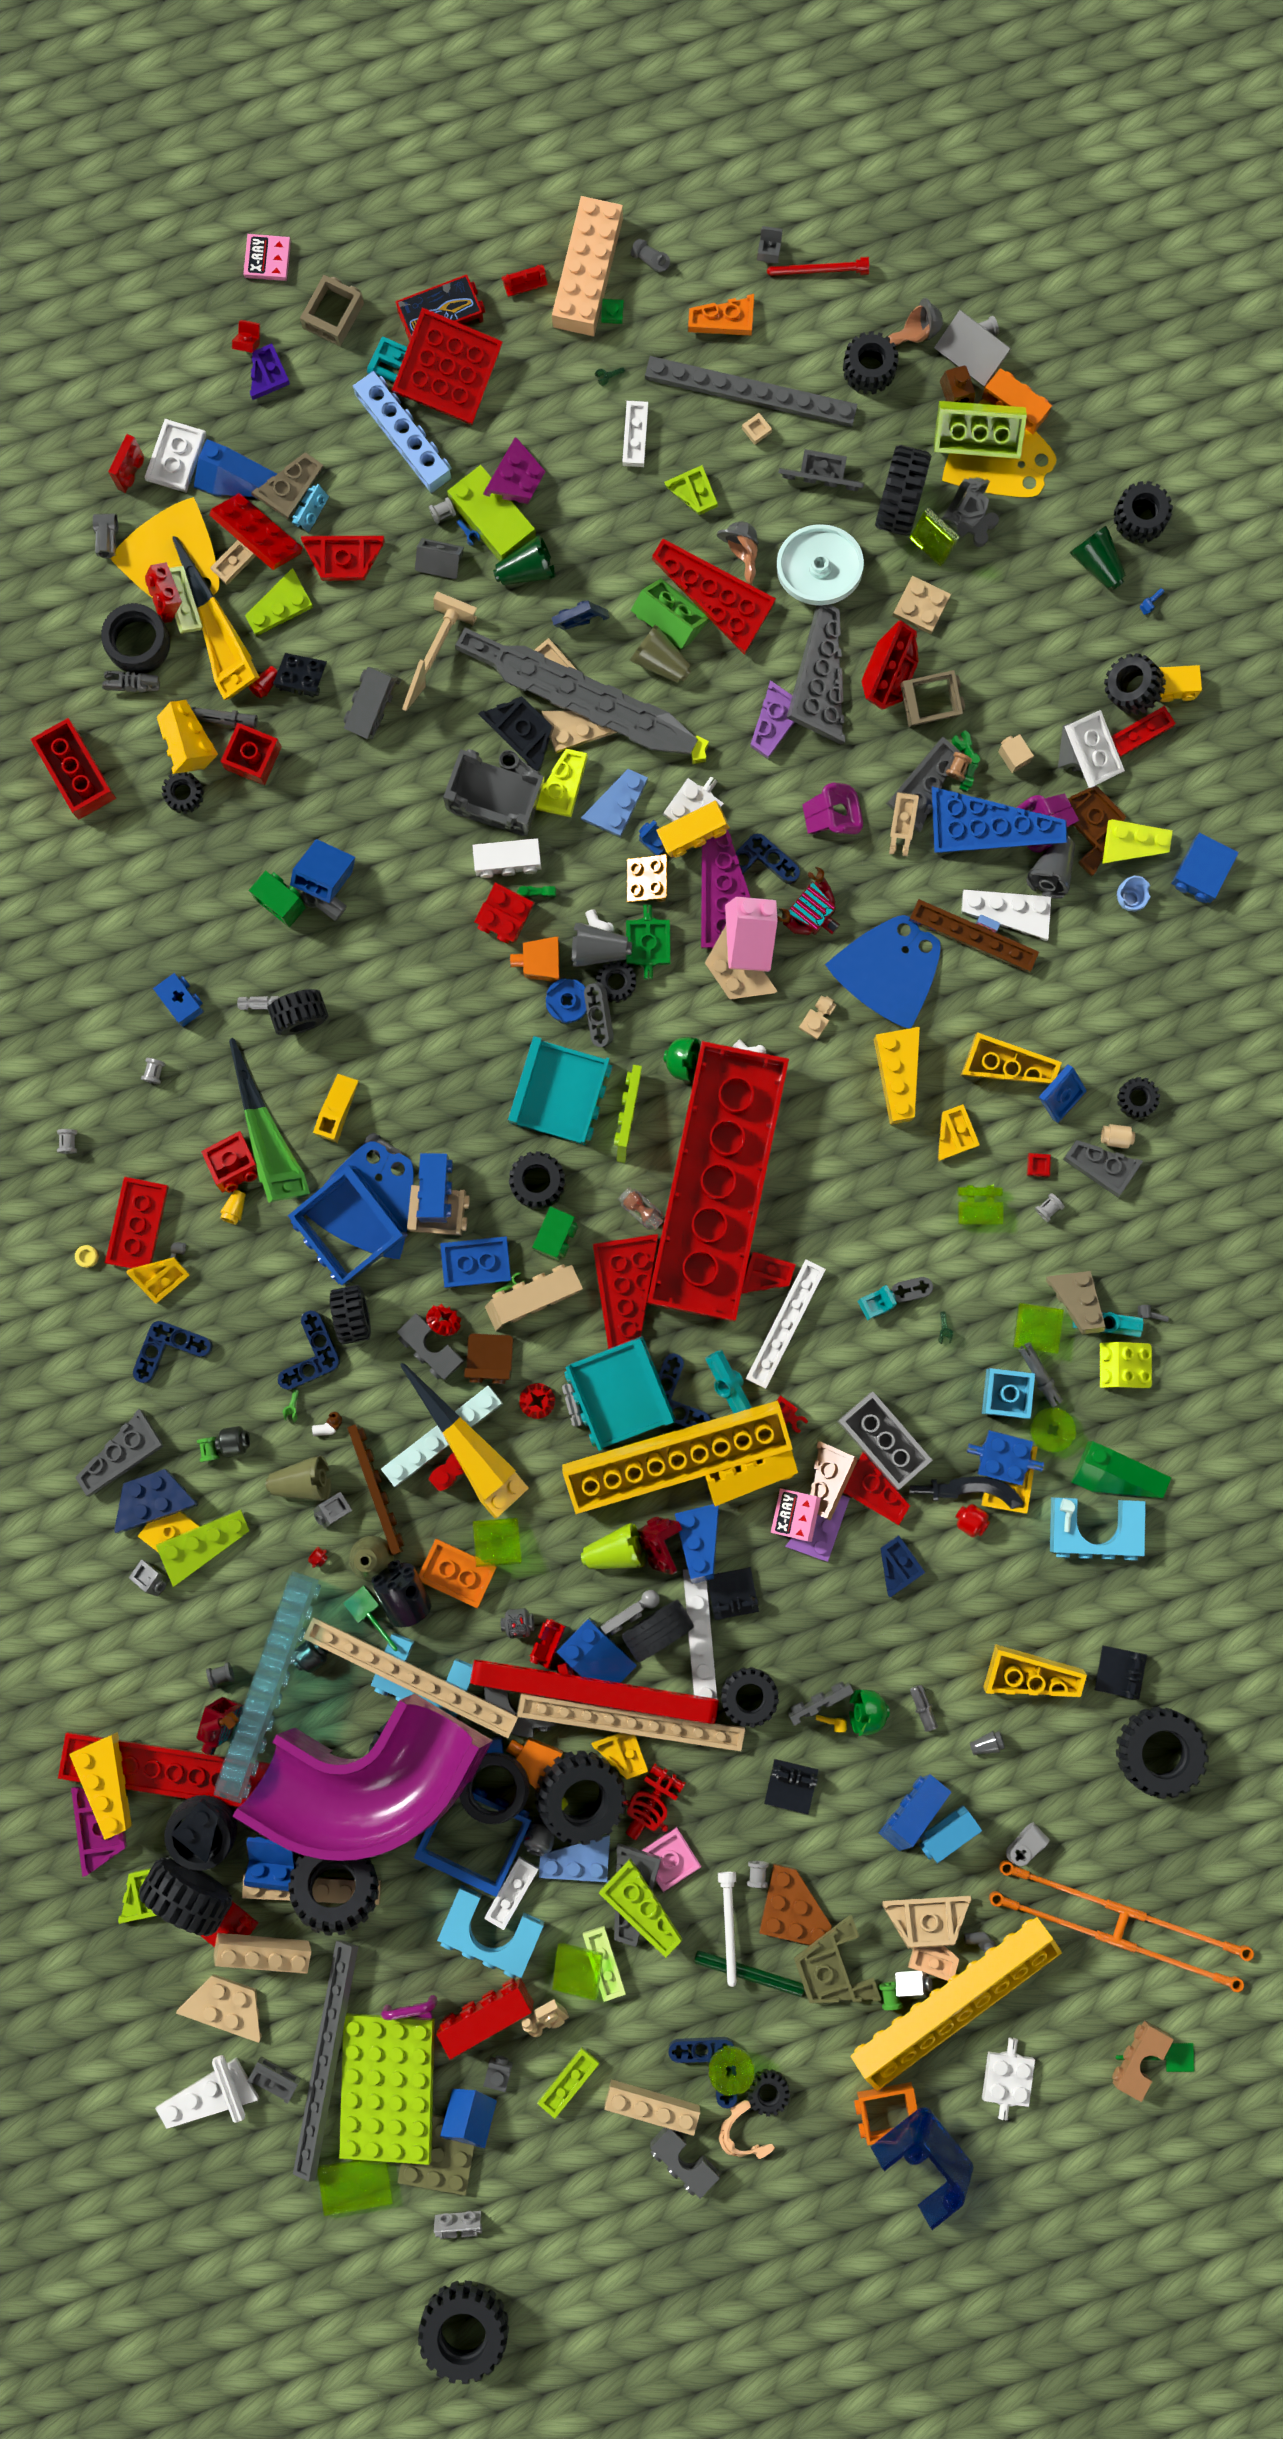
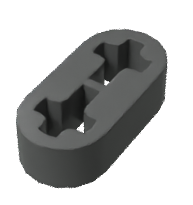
[891,1277,933,1302]

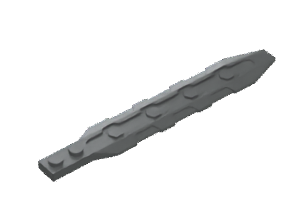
[455,628,698,755]

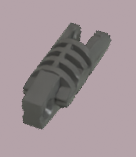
[102,671,160,693]

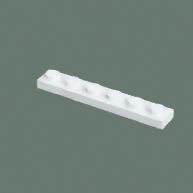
[746,1260,826,1389]
[683,1569,717,1699]

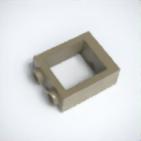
[300,275,364,347]
[900,670,965,727]

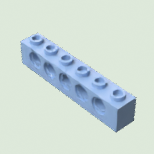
[353,371,452,493]

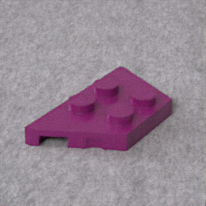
[483,437,546,504]
[71,1786,127,1877]

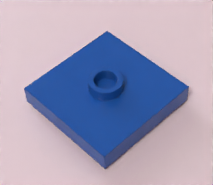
[1039,1064,1087,1123]

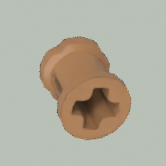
[946,752,972,781]

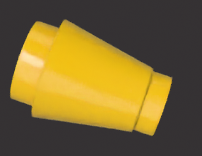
[220,1190,246,1225]

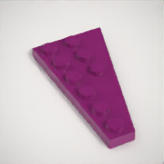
[701,830,751,949]

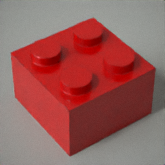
[220,723,282,786]

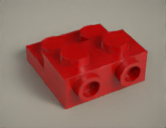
[145,562,182,623]
[474,882,535,944]
[201,1131,258,1193]

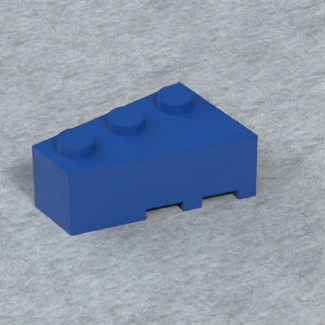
[416,1153,453,1223]
[675,1504,719,1584]
[879,1774,951,1851]

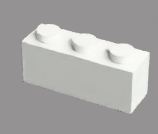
[473,838,541,878]

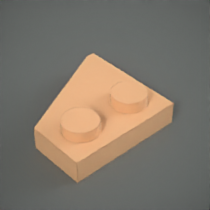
[908,1946,959,1981]

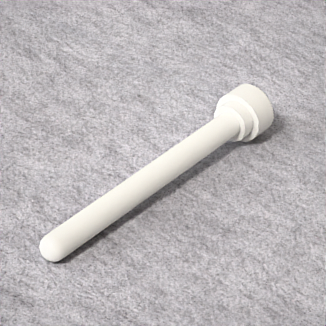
[718,1872,737,1987]

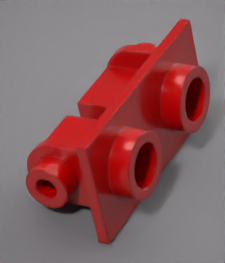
[501,264,548,297]
[529,1619,566,1669]

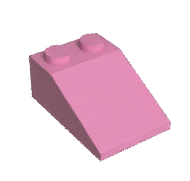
[725,897,778,972]

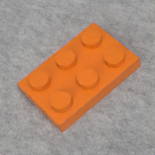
[419,1538,497,1609]

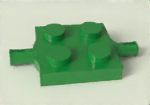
[626,905,670,980]

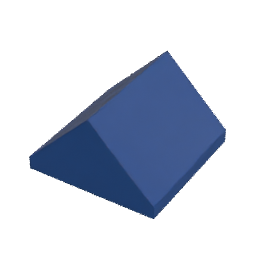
[440,2089,497,2149]

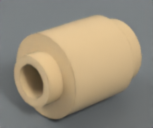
[1101,1124,1135,1149]

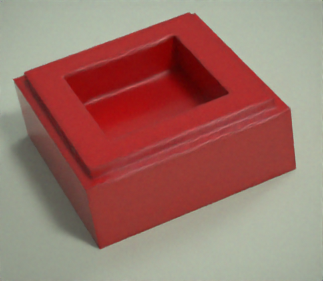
[1027,1153,1051,1177]

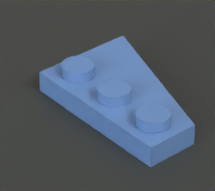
[581,769,648,838]

